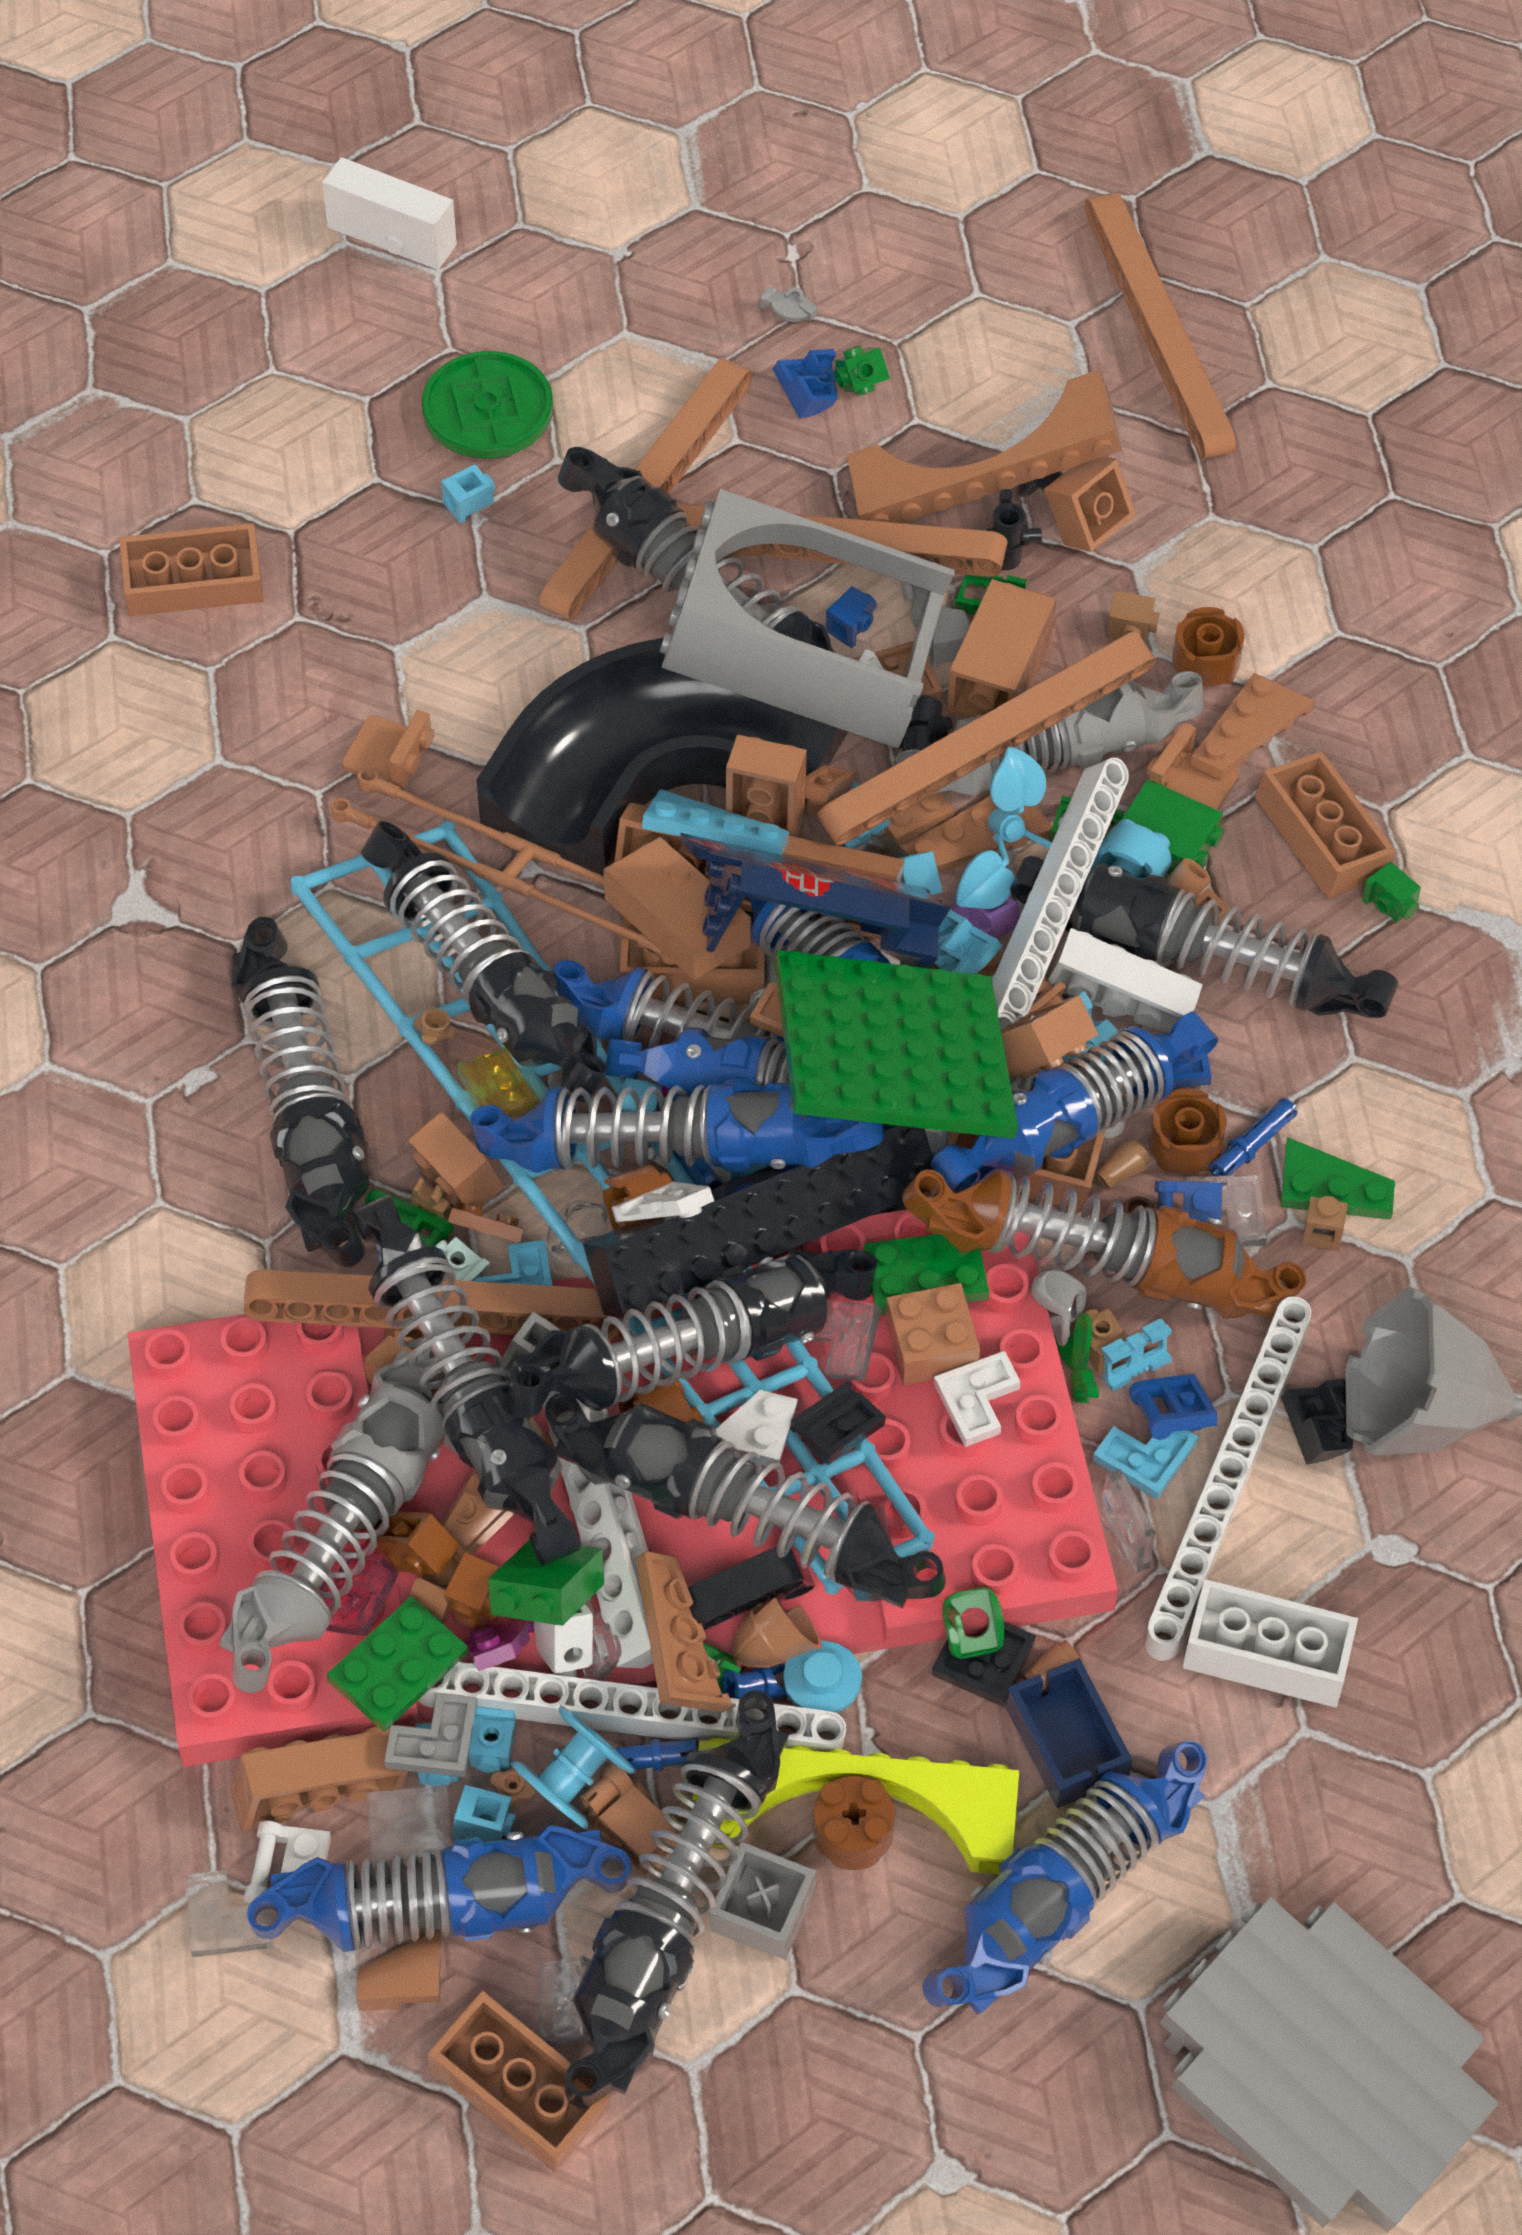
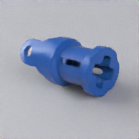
[722,1664,787,1700]

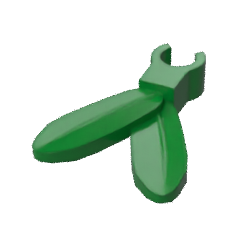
[1054,1313,1099,1403]

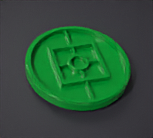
[422,351,553,458]

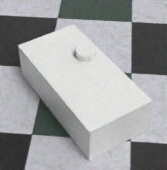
[322,157,457,270]
[1183,1579,1358,1708]

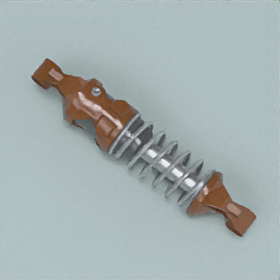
[902,1168,1306,1319]

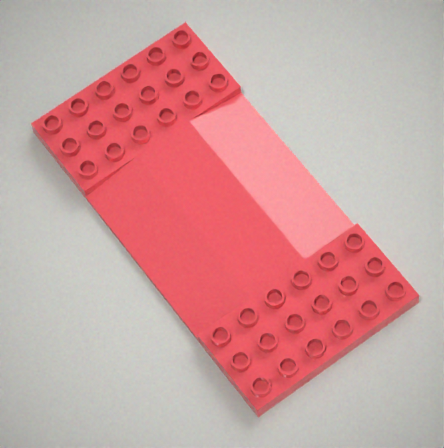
[127,1198,1118,1767]

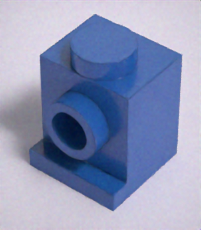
[826,586,877,648]

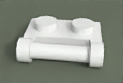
[243,1821,331,1904]

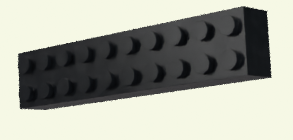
[583,1124,933,1319]

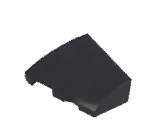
[1281,1379,1353,1465]

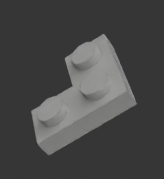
[384,1693,477,1777]

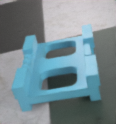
[1102,1318,1172,1392]

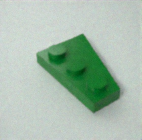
[1280,1137,1395,1220]

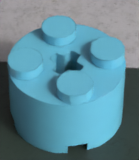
[1091,819,1171,878]

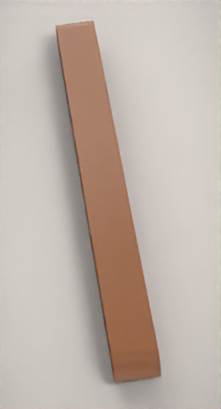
[1085,192,1236,460]
[540,358,753,620]
[677,504,1008,577]
[817,631,1157,846]
[243,1270,659,1341]

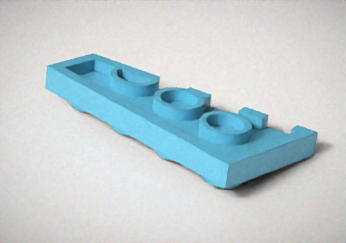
[642,789,789,855]

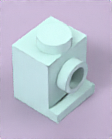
[435,1237,490,1282]

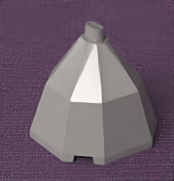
[1345,1287,1522,1456]

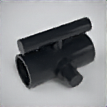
[986,489,1042,571]
[893,695,953,752]

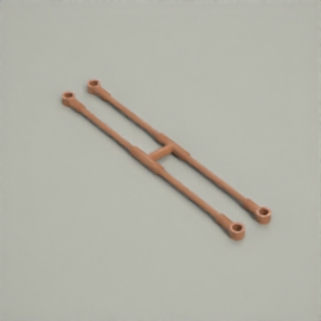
[330,768,675,965]

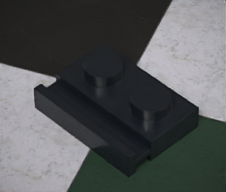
[790,1381,886,1465]

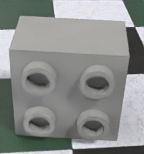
[709,1842,817,1960]

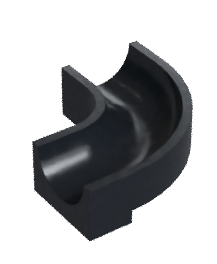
[476,638,848,876]

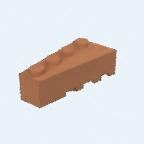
[231,1727,408,1834]

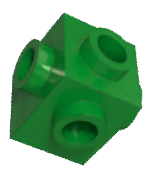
[834,345,890,396]

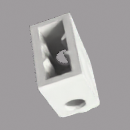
[533,1604,593,1678]

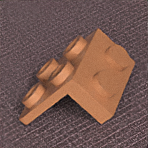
[342,709,434,790]
[1146,723,1239,810]

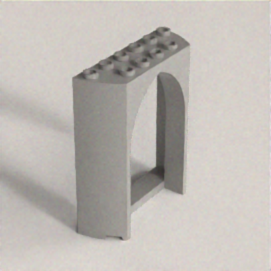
[659,489,955,748]

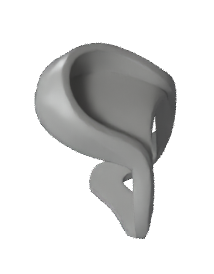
[1031,1269,1086,1346]

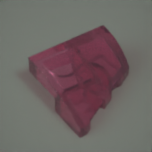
[319,1554,399,1635]

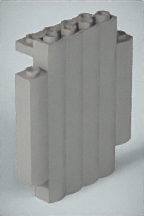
[1159,1897,1499,2232]

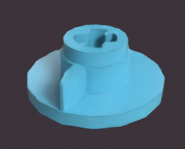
[783,1640,862,1713]

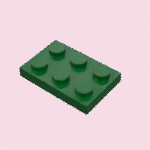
[864,1234,989,1315]
[327,1596,469,1732]

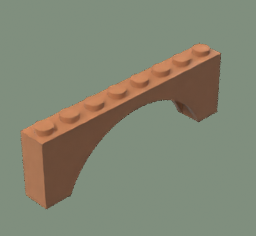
[847,370,1122,523]

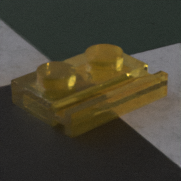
[457,1048,537,1118]

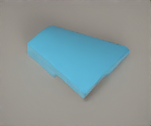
[935,910,1003,974]

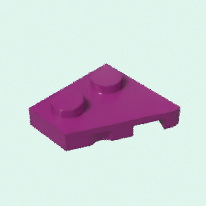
[462,1619,535,1672]

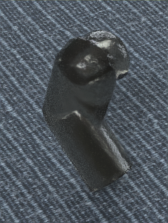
[865,833,910,858]

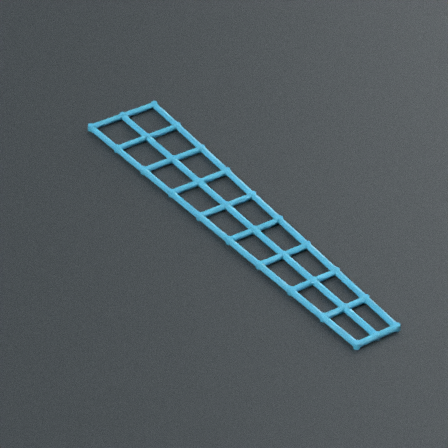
[291,821,935,1595]

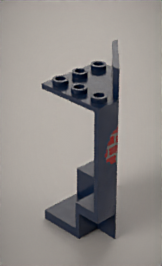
[680,833,951,969]

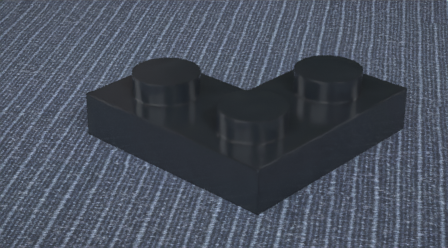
[932,1622,1036,1707]

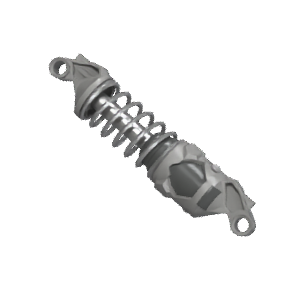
[219,1346,446,1693]

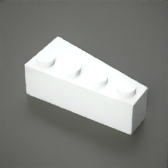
[1045,928,1203,1033]

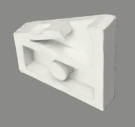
[612,1182,714,1222]
[716,1390,798,1466]

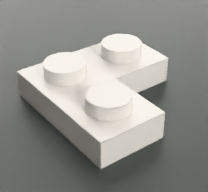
[934,1351,1021,1447]

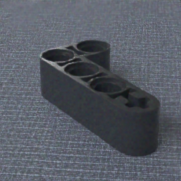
[688,1545,815,1631]

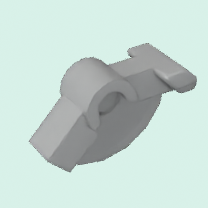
[759,287,818,322]

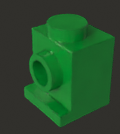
[1362,861,1421,923]

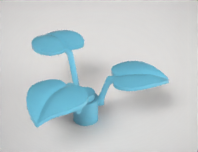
[955,747,1052,909]

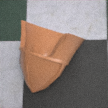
[733,1598,822,1668]

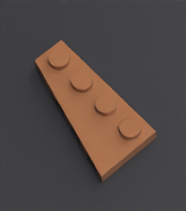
[1190,673,1315,780]
[900,795,1053,874]
[441,1417,555,1563]
[636,1551,733,1713]

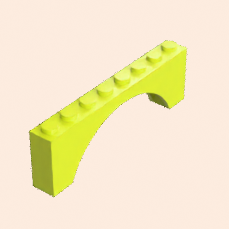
[691,1738,1019,1875]

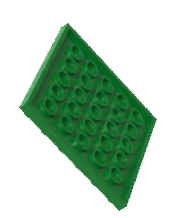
[774,950,1018,1139]

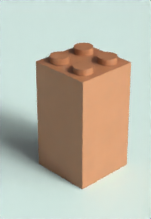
[947,579,1056,718]

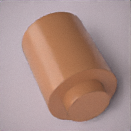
[1166,858,1211,898]

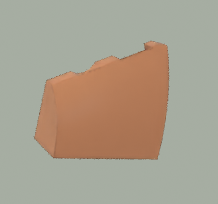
[356,1931,441,2011]

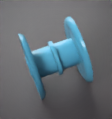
[510,1705,636,1830]

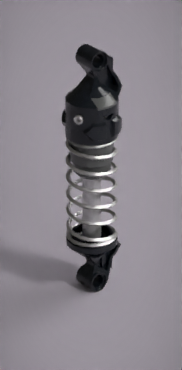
[557,447,835,653]

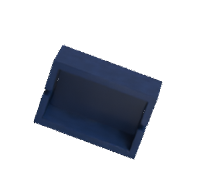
[1005,1658,1132,1808]

